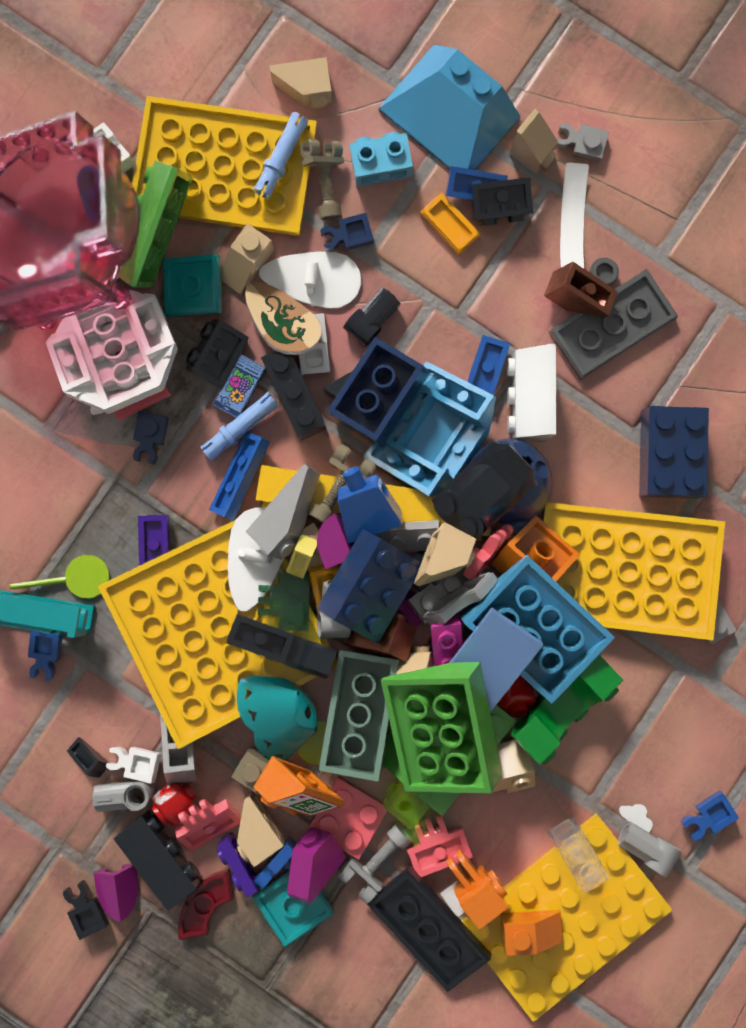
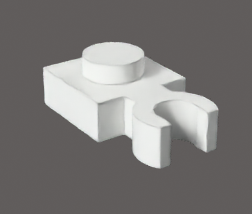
[106,747,162,784]

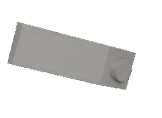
[245,464,320,560]
[160,714,197,784]

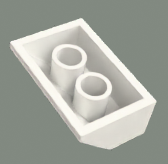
[507,344,556,441]

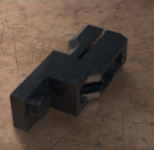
[226,614,337,679]

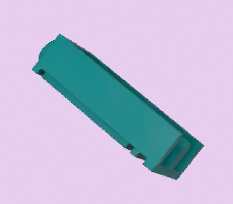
[0,590,95,638]

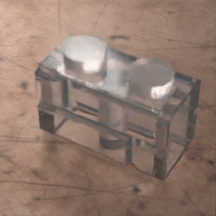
[547,817,610,893]

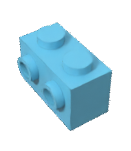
[349,132,413,187]

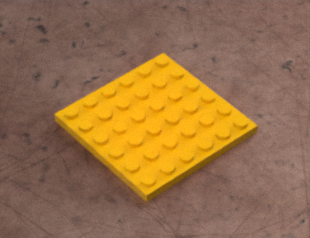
[98,520,337,749]

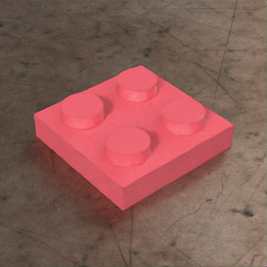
[308,776,389,860]

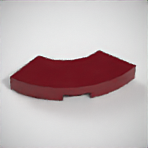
[178,868,234,940]

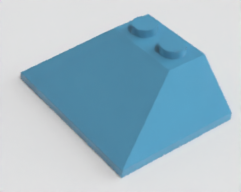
[379,45,521,170]
[364,361,496,497]

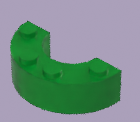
[511,654,624,765]

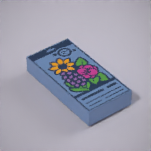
[213,354,266,418]

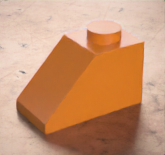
[500,910,563,956]

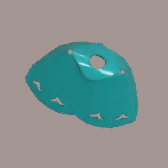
[237,676,317,761]

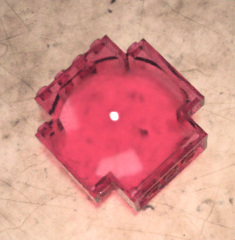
[0,111,140,331]

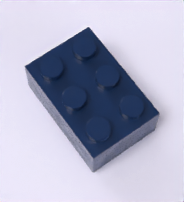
[327,337,429,448]
[639,406,709,499]
[316,529,421,644]

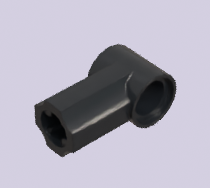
[343,287,401,347]

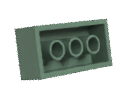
[319,650,400,782]

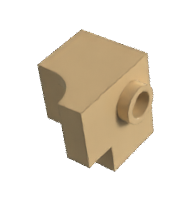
[492,740,535,794]

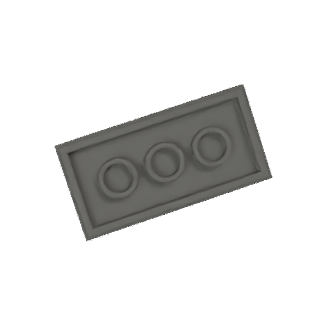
[549,269,678,380]

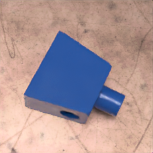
[338,467,402,544]

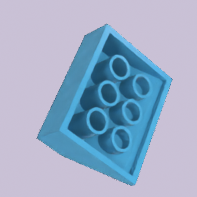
[459,555,615,704]

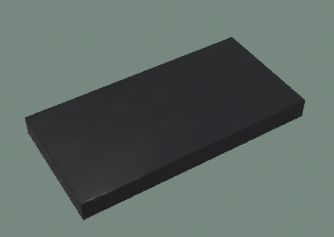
[367,866,492,992]

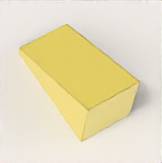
[286,534,317,579]

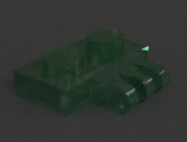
[258,571,309,631]

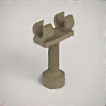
[300,139,344,220]
[308,443,376,524]

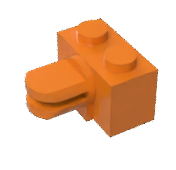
[446,849,509,930]

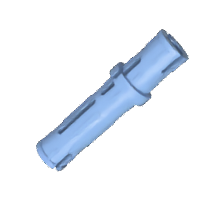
[253,112,308,199]
[200,392,279,461]

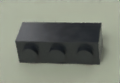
[261,351,327,441]
[113,810,201,911]

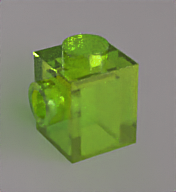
[382,781,430,830]

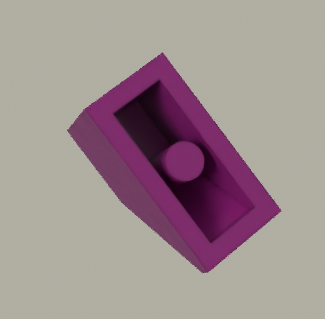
[287,827,346,904]

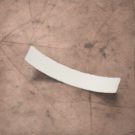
[560,163,589,268]

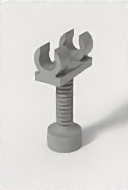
[337,824,413,904]

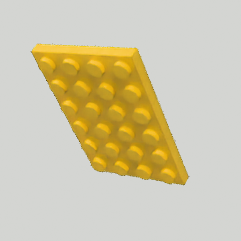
[128,96,317,236]
[543,502,725,640]
[461,813,672,1022]

